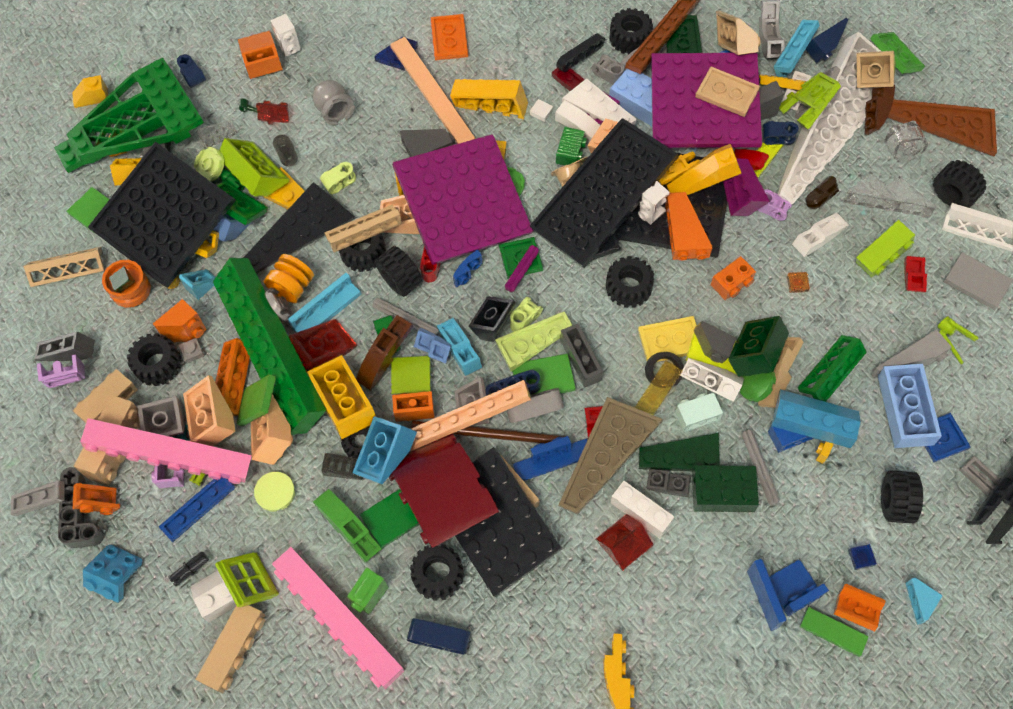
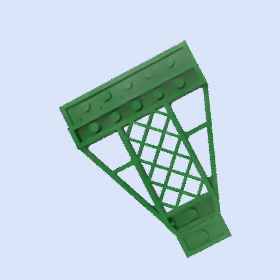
[54,57,204,173]

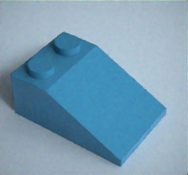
[352,416,417,484]

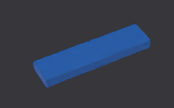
[159,478,236,542]

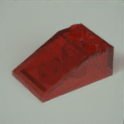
[289,319,357,372]

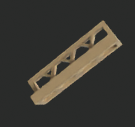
[324,204,402,252]
[23,247,105,287]

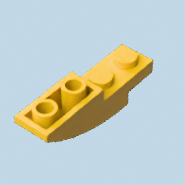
[603,633,634,709]

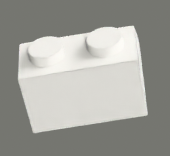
[190,570,236,622]

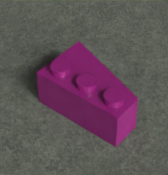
[723,159,770,216]

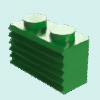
[556,127,587,166]

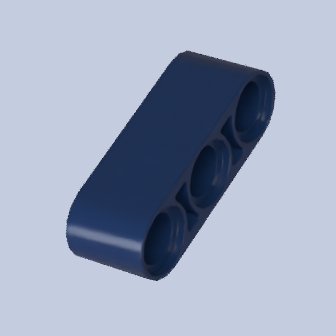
[485,370,541,396]
[406,619,471,655]

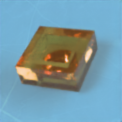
[787,272,810,293]

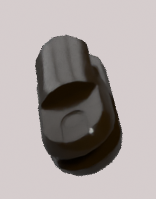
[806,176,839,209]

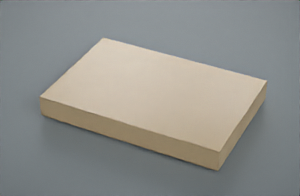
[695,67,760,117]

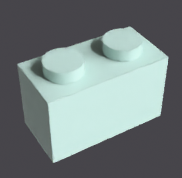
[675,393,723,432]

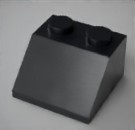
[468,296,515,342]

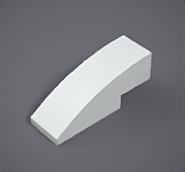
[555,100,601,142]
[792,213,849,257]

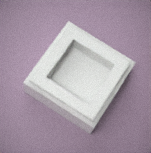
[530,99,553,122]

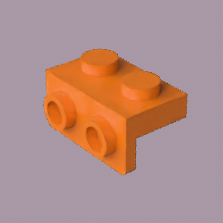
[72,483,120,515]
[834,584,886,632]

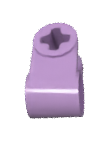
[758,189,793,221]

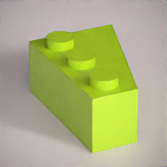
[856,220,915,278]

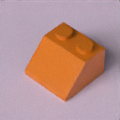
[153,299,207,342]

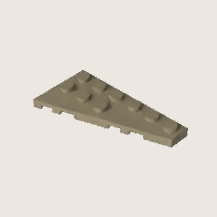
[558,397,663,515]

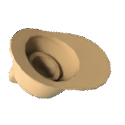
[551,157,588,187]

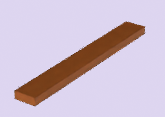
[625,0,700,74]

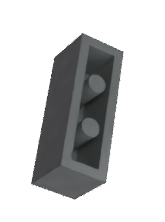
[560,323,603,388]

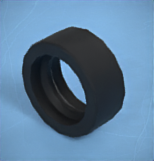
[645,352,683,388]

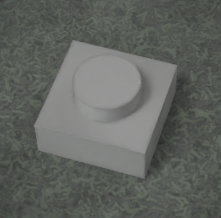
[179,338,204,364]

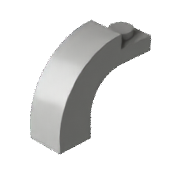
[759,0,785,58]

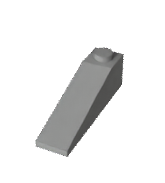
[871,329,952,378]

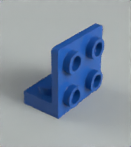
[770,560,829,617]

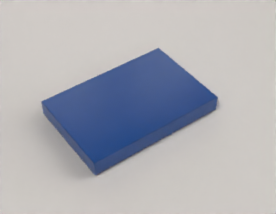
[747,559,787,631]

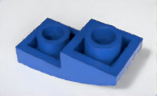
[453,250,482,287]

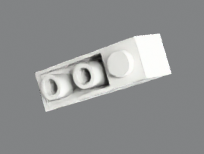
[680,358,744,402]

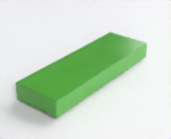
[799,607,869,657]

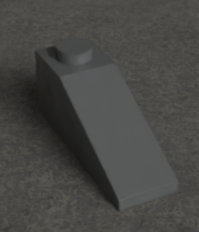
[34,331,95,361]

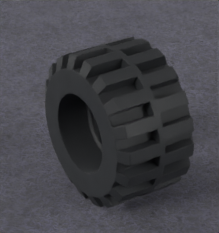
[609,8,653,54]
[933,160,987,208]
[339,233,386,272]
[375,246,423,297]
[606,256,654,308]
[127,333,182,386]
[881,470,923,524]
[410,544,464,601]

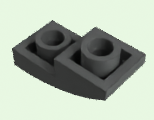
[646,469,691,497]

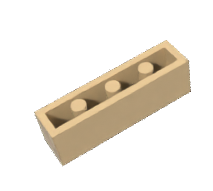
[195,605,265,694]

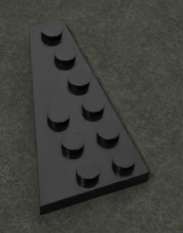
[243,182,355,273]

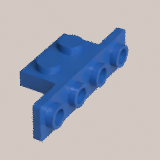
[513,436,587,481]

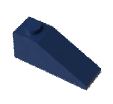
[806,17,848,63]

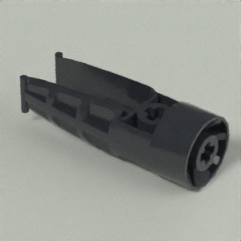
[967,462,1013,544]

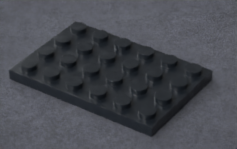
[455,447,563,597]

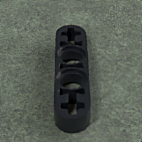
[556,33,605,72]

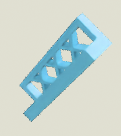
[774,20,820,78]
[288,273,361,341]

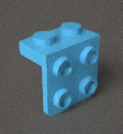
[83,545,142,603]

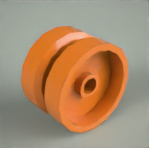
[102,260,151,308]

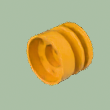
[263,254,314,303]

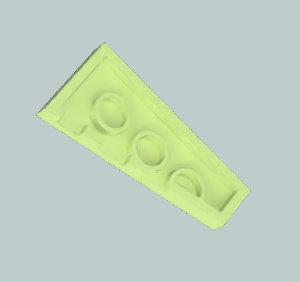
[495,312,572,372]

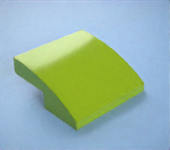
[391,356,431,395]

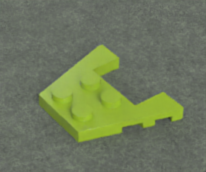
[778,72,841,130]

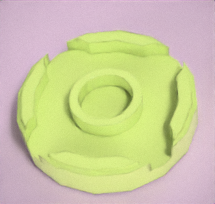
[194,147,224,182]
[254,472,295,512]

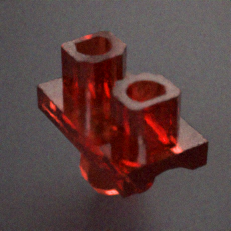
[256,101,290,125]

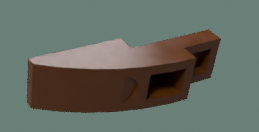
[865,85,895,135]
[356,315,414,391]

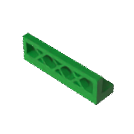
[798,335,867,402]

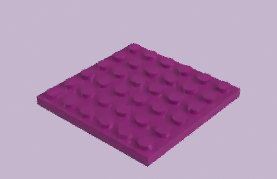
[651,53,762,148]
[392,134,533,265]

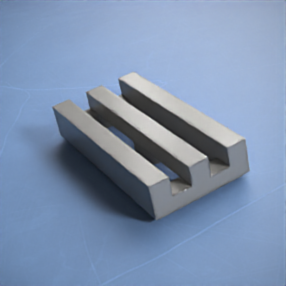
[959,456,1000,497]

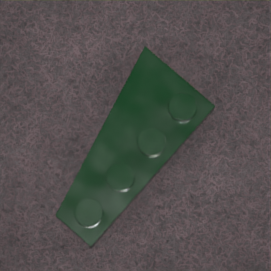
[639,433,720,472]

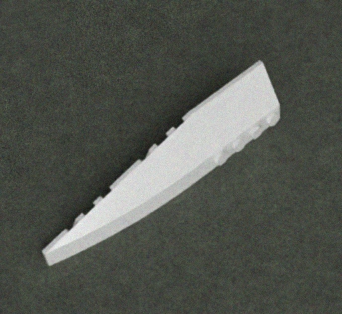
[777,32,881,205]

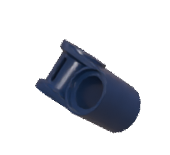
[177,54,206,88]
[763,121,799,145]

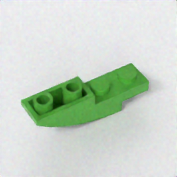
[313,489,382,563]

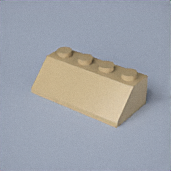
[716,10,760,55]

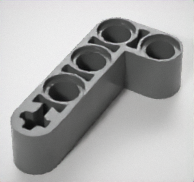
[58,467,104,548]

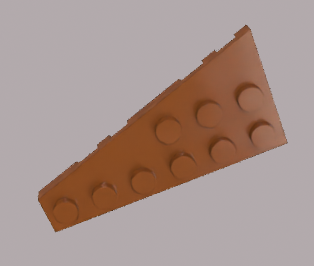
[888,99,997,157]

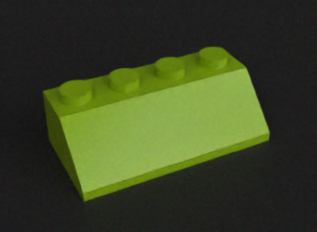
[220,138,290,197]

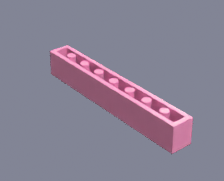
[80,418,252,484]
[272,547,404,690]

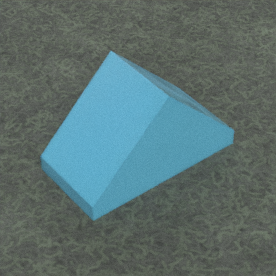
[179,269,216,300]
[905,578,942,625]

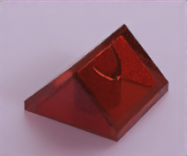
[596,514,653,571]

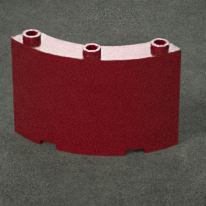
[389,434,499,548]

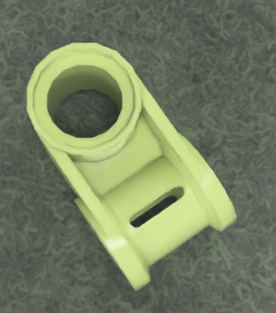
[320,162,356,194]
[510,297,543,332]

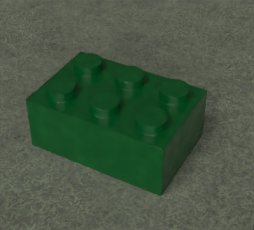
[728,316,789,377]
[692,465,759,512]

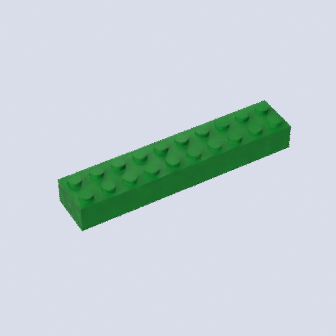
[213,258,326,435]

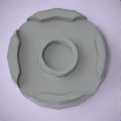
[265,287,293,322]

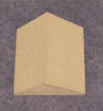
[857,51,896,88]

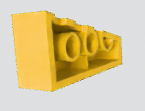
[450,79,528,119]

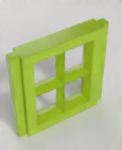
[215,552,279,607]

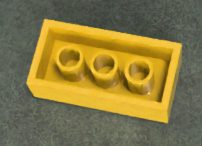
[307,355,376,439]

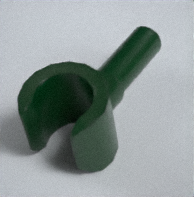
[238,98,262,114]

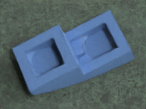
[414,328,452,363]

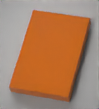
[431,14,468,60]

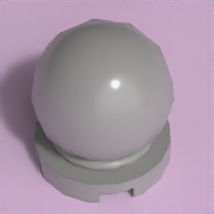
[312,80,355,125]

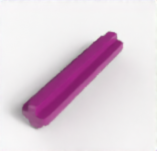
[505,245,539,293]

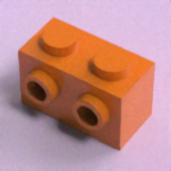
[711,256,756,301]
[392,391,435,422]

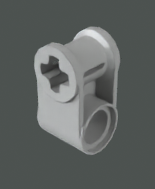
[591,54,624,85]

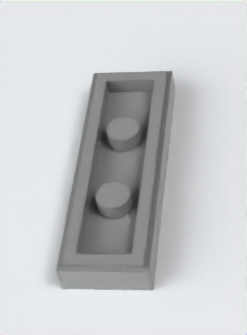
[11,480,64,516]

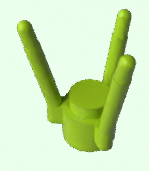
[937,316,979,364]

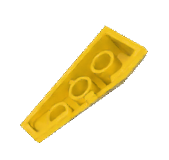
[667,144,741,195]

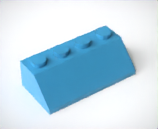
[771,389,861,448]

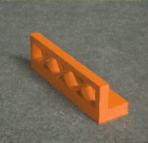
[215,338,250,416]

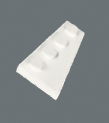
[562,78,637,125]

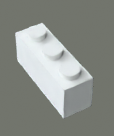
[610,481,674,539]

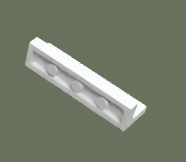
[942,203,1013,252]

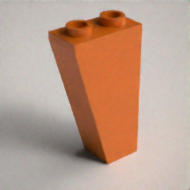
[665,192,712,261]

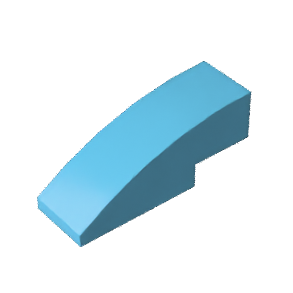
[437,318,482,376]

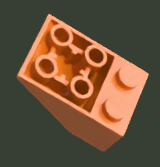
[238,30,283,79]

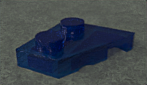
[374,37,418,71]

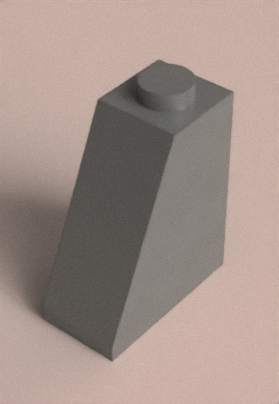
[400,129,455,157]

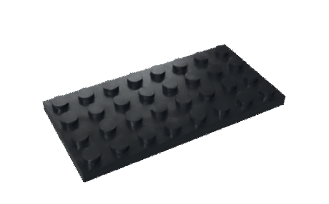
[530,118,679,268]

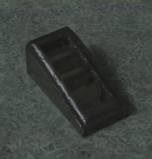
[321,453,363,480]

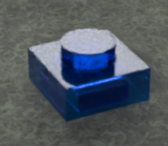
[848,544,877,570]

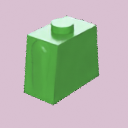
[347,567,389,615]

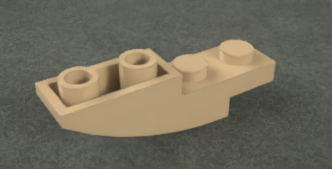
[758,337,804,407]

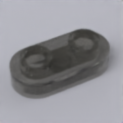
[273,135,298,166]

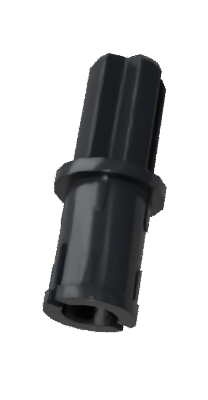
[168,551,209,587]

